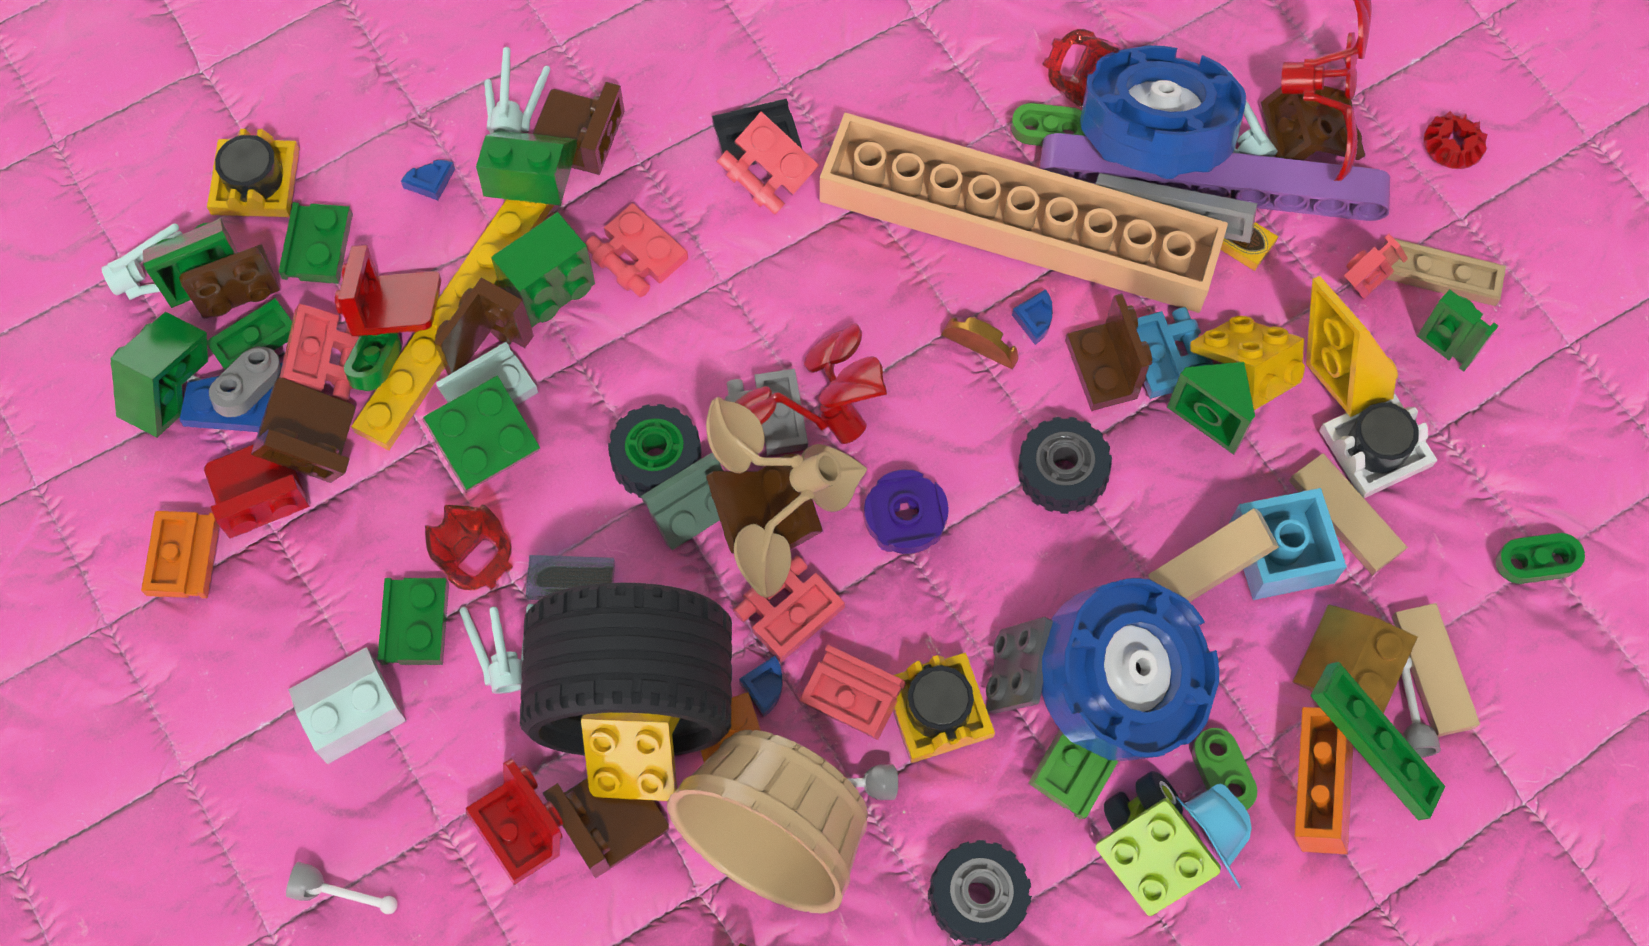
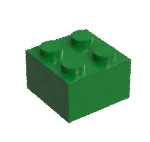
[491,212,595,328]
[423,375,540,493]

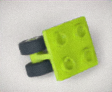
[1096,771,1221,916]

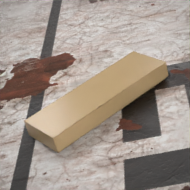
[1384,239,1506,306]
[1289,453,1408,576]
[1148,508,1279,602]
[1392,603,1480,737]

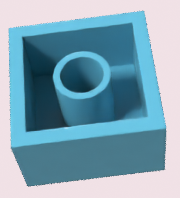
[1229,488,1347,600]

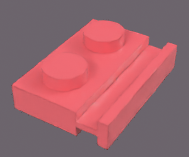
[1343,234,1408,299]
[799,645,907,740]

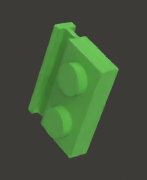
[1028,729,1118,819]

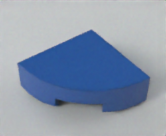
[401,160,455,201]
[1012,289,1053,345]
[739,656,783,718]

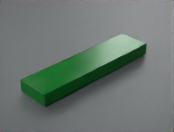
[1310,662,1446,821]

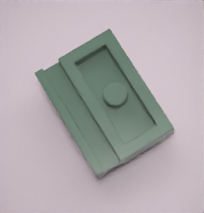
[640,453,723,550]

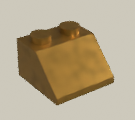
[1293,604,1418,714]

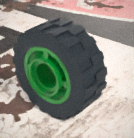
[608,404,702,498]

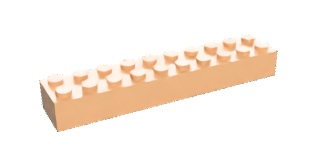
[820,113,1228,313]

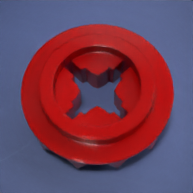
[1424,111,1488,169]

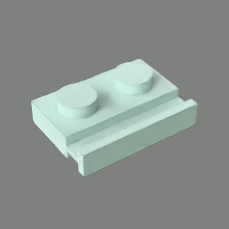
[436,342,538,406]

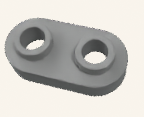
[209,347,282,417]

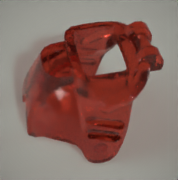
[1042,29,1121,108]
[425,504,513,591]

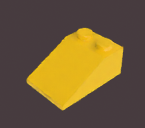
[1306,276,1398,417]

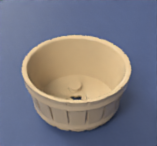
[667,730,868,914]

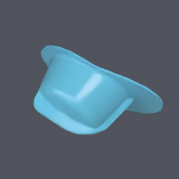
[1175,784,1252,889]

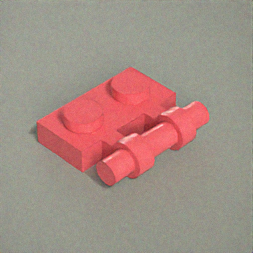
[716,112,819,215]
[585,203,688,298]
[280,303,359,402]
[733,555,845,663]

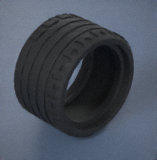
[519,583,732,756]

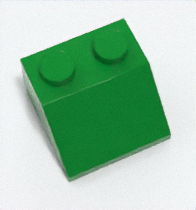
[476,131,577,206]
[143,219,238,308]

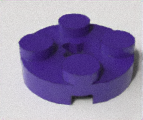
[864,470,949,554]

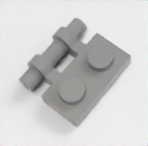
[725,369,808,456]

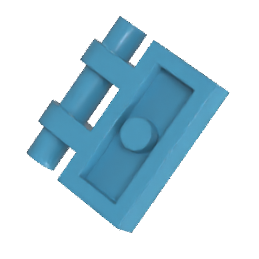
[1136,307,1213,399]

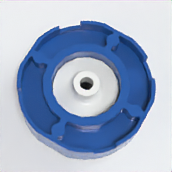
[1080,45,1246,179]
[1041,578,1219,761]

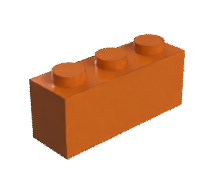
[1295,707,1353,855]

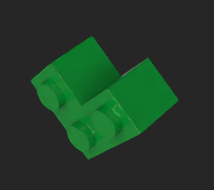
[110,312,208,438]

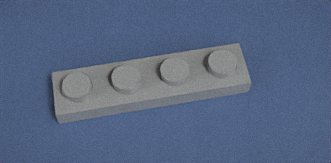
[1096,173,1257,243]

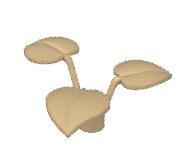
[706,396,867,598]

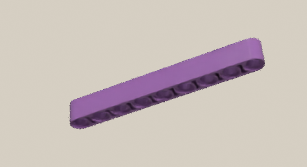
[1040,133,1390,221]

